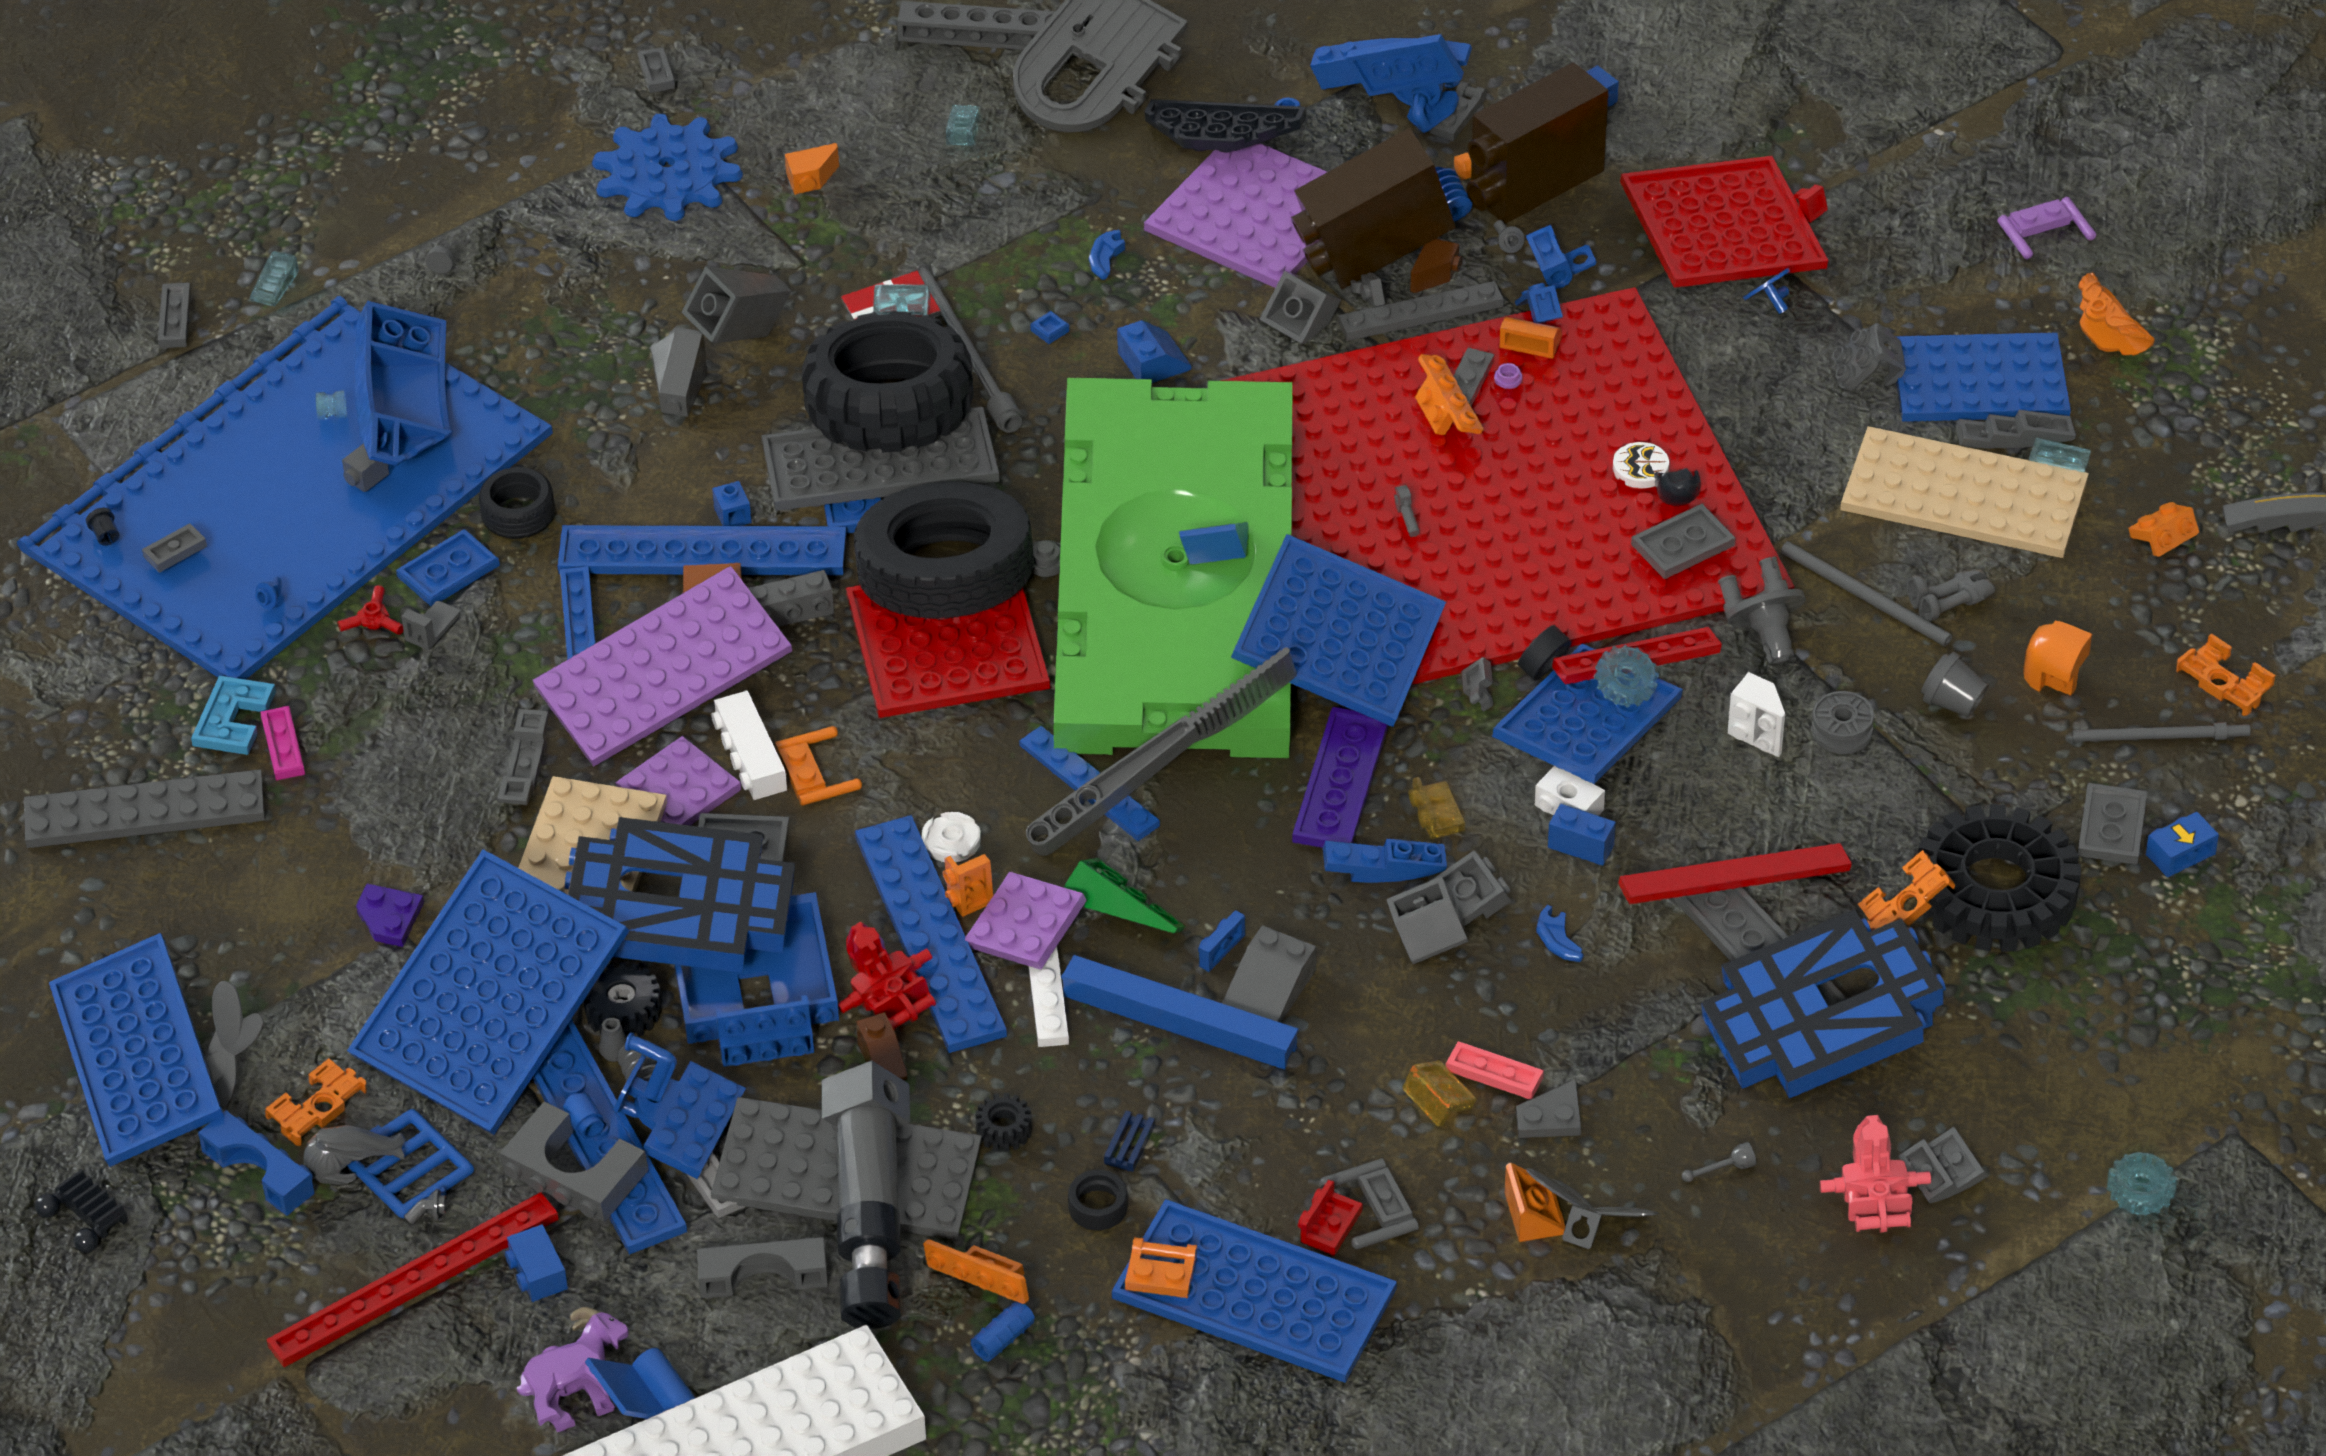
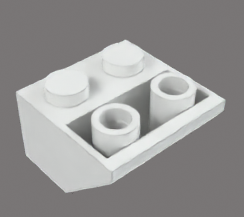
[1728,672,1785,757]

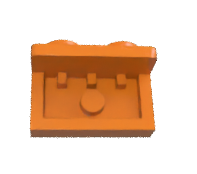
[2128,502,2199,557]

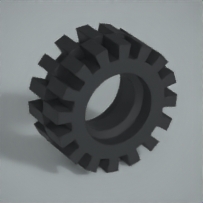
[975,1093,1032,1152]

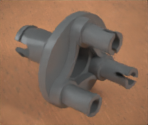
[1718,557,1806,664]

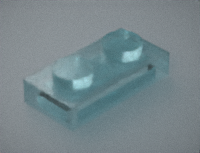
[2029,438,2091,473]

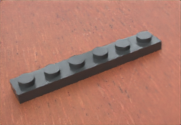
[1338,281,1504,341]

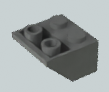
[1387,876,1469,964]

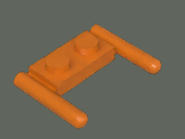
[775,726,862,806]

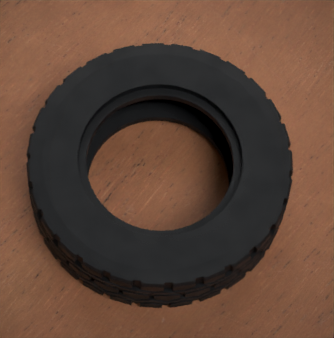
[854,481,1034,619]

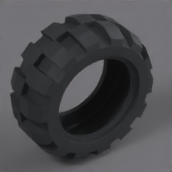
[802,311,974,453]

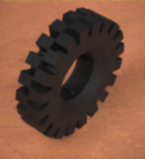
[1914,804,2081,952]

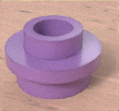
[1494,363,1522,389]

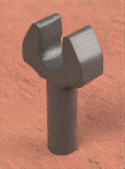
[1394,485,1420,537]

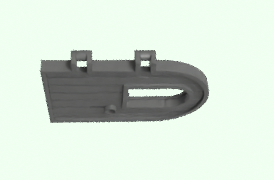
[1013,0,1187,132]

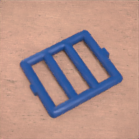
[347,1109,474,1218]

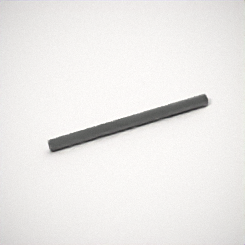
[1781,541,1952,647]

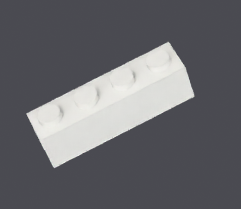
[711,691,787,800]

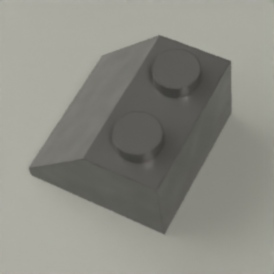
[1259,271,1341,344]

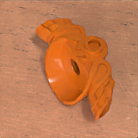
[2078,272,2155,356]

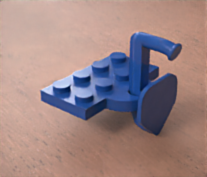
[1346,34,1464,133]
[613,1033,746,1179]

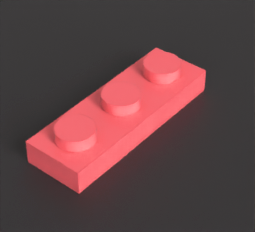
[1446,1041,1544,1100]

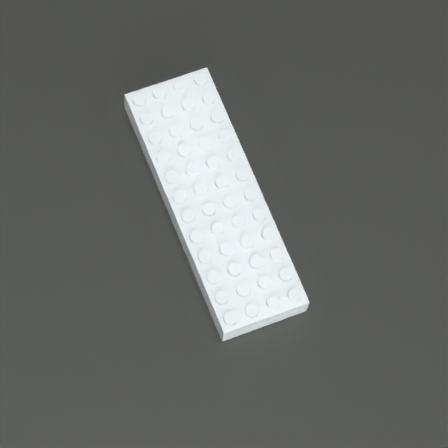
[563,1325,926,1456]

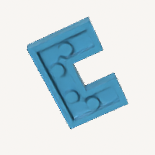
[191,676,276,755]

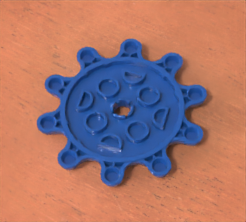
[592,114,743,221]

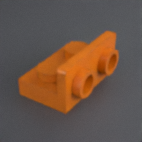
[943,854,993,917]

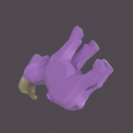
[517,1307,629,1432]

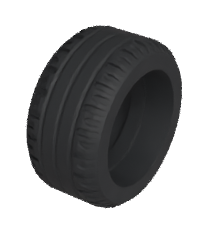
[479,467,555,539]

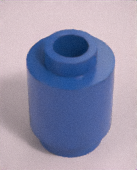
[562,1093,604,1139]

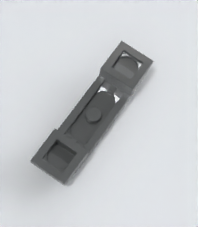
[497,709,549,805]

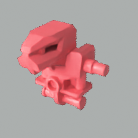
[1820,1115,1931,1233]

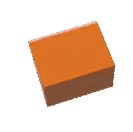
[1505,1162,1566,1242]

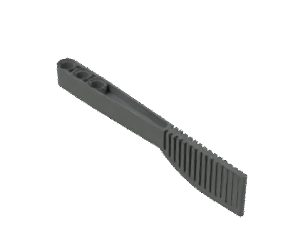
[1026,647,1297,856]

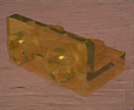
[1409,777,1465,839]
[1402,1060,1477,1126]

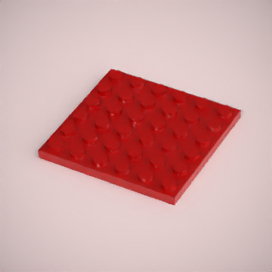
[1620,156,1829,288]
[846,585,1050,718]

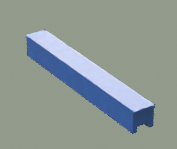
[1061,955,1298,1070]

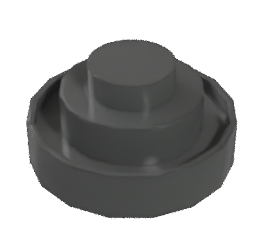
[1032,540,1061,577]

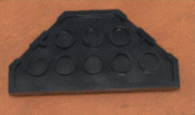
[1145,99,1306,153]

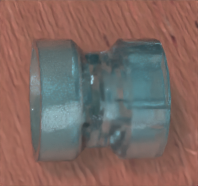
[316,390,347,420]

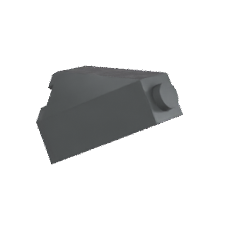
[651,327,707,417]

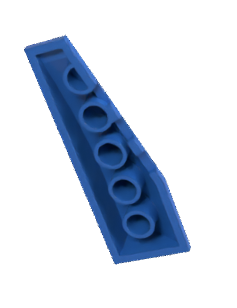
[1310,38,1472,89]

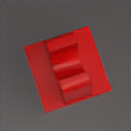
[1794,184,1828,223]

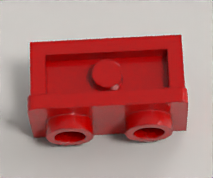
[1298,1179,1363,1256]

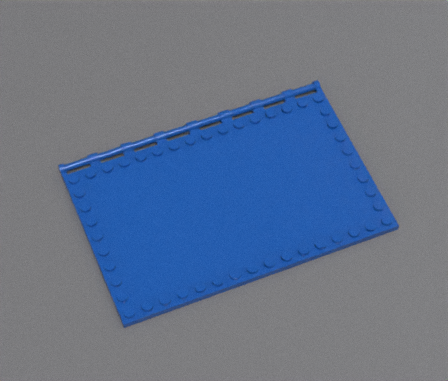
[17,296,553,680]

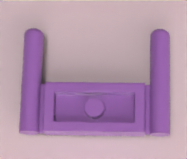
[1997,197,2096,259]

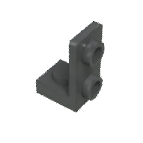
[401,601,461,650]

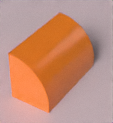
[1499,317,1562,359]

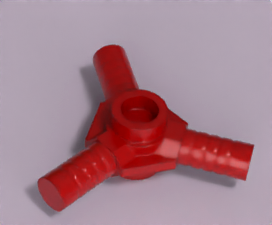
[337,586,404,635]

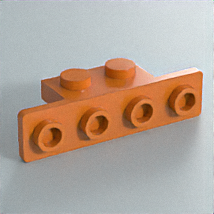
[1415,354,1484,435]
[923,1239,1029,1304]

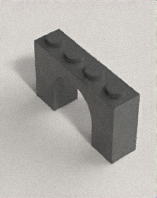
[500,1101,649,1222]

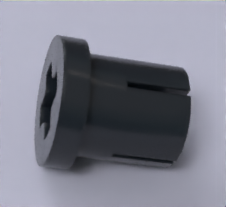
[86,507,120,546]

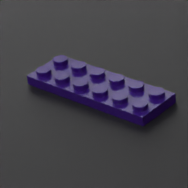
[1292,707,1389,848]

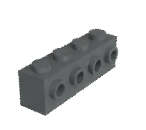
[748,570,834,627]

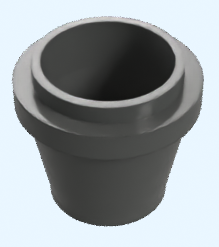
[1921,652,1989,718]

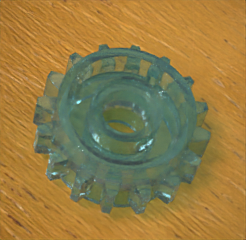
[1594,645,1659,707]
[2107,1152,2177,1215]

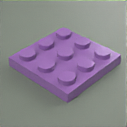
[615,736,741,826]
[965,872,1087,970]

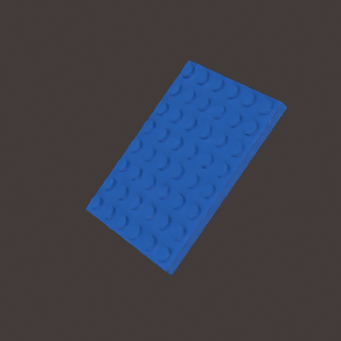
[347,849,629,1135]

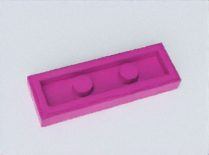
[260,706,305,781]

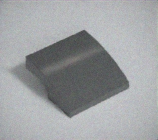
[1898,1127,1988,1203]

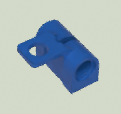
[1526,225,1597,289]

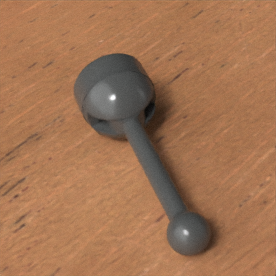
[1682,1142,1756,1182]

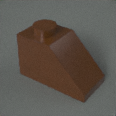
[1410,239,1462,293]
[856,1012,908,1081]

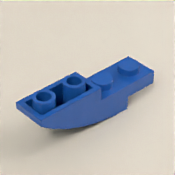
[1323,839,1447,883]

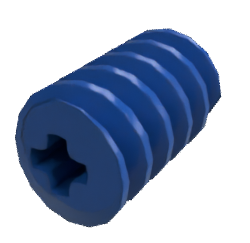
[1435,167,1472,222]

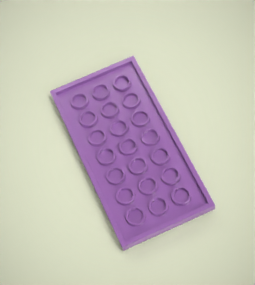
[533,566,792,767]

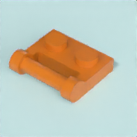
[1125,1237,1198,1298]

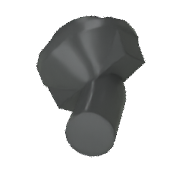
[1493,220,1524,253]
[404,1189,447,1225]

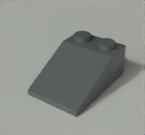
[1222,925,1316,1023]

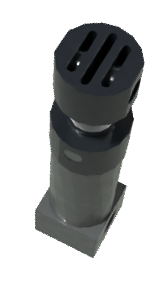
[822,1061,910,1329]

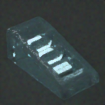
[946,105,979,146]
[250,251,299,306]

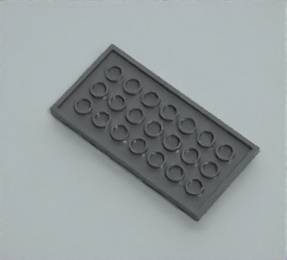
[761,407,1000,511]
[711,1097,982,1240]

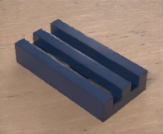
[1104,1111,1155,1172]

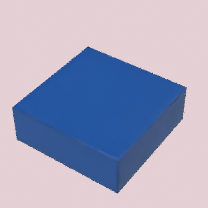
[1030,311,1069,344]

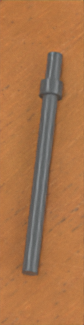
[2072,722,2250,742]

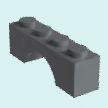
[697,1237,828,1299]

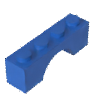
[198,1111,314,1216]

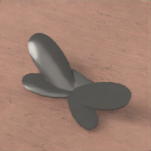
[204,981,263,1107]
[1526,1168,1659,1249]

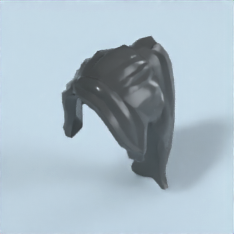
[303,1125,406,1185]

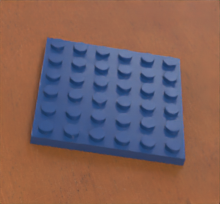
[1231,534,1446,727]

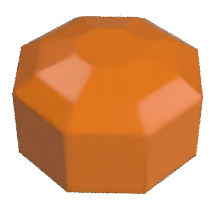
[1454,152,1471,180]

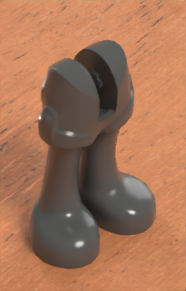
[1907,569,1995,622]

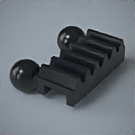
[35,1169,128,1253]

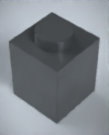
[342,444,389,492]

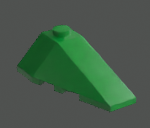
[1063,858,1186,933]

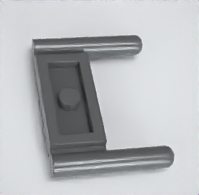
[1320,1158,1419,1249]

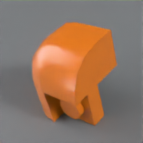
[2023,620,2092,696]

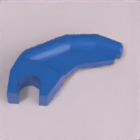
[1088,229,1125,280]
[1536,905,1584,962]

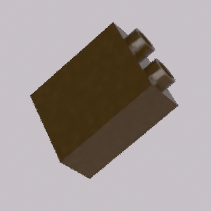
[1466,62,1608,224]
[1290,128,1456,290]

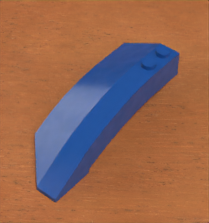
[355,301,453,466]

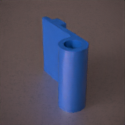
[585,1348,696,1419]

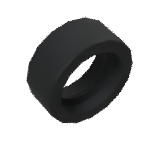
[1518,625,1572,681]
[1068,1169,1128,1231]

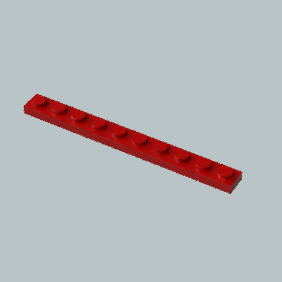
[266,1192,559,1368]

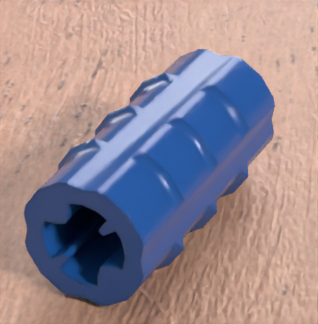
[971,1301,1035,1362]

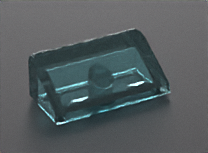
[873,285,931,317]

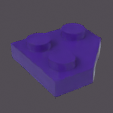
[356,884,424,947]

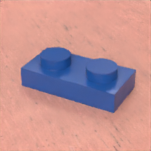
[1198,910,1245,972]

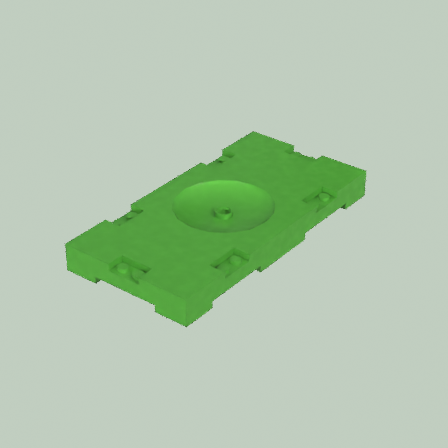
[1054,378,1292,758]

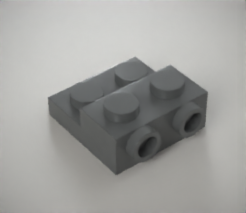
[1432,850,1511,926]

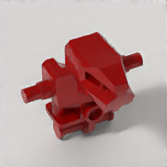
[838,922,936,1031]

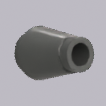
[599,1018,626,1062]

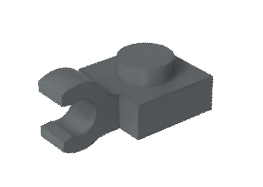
[1350,273,1385,307]
[1461,657,1493,712]

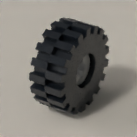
[584,963,662,1038]

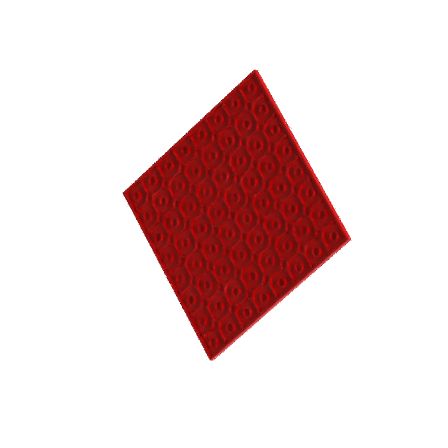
[1220,287,1795,685]

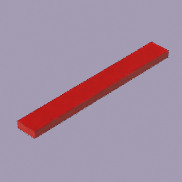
[1618,843,1852,905]

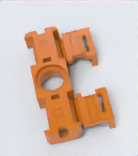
[2176,633,2276,716]
[1858,850,1955,931]
[265,1058,367,1146]

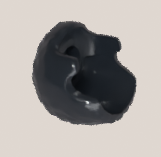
[1654,468,1701,506]

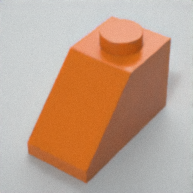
[785,143,839,195]

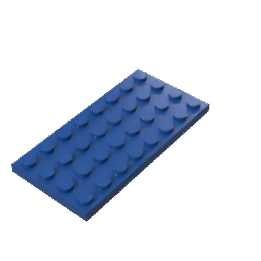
[49,933,224,1167]
[1112,1199,1397,1383]

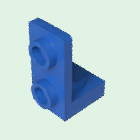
[1515,283,1563,323]

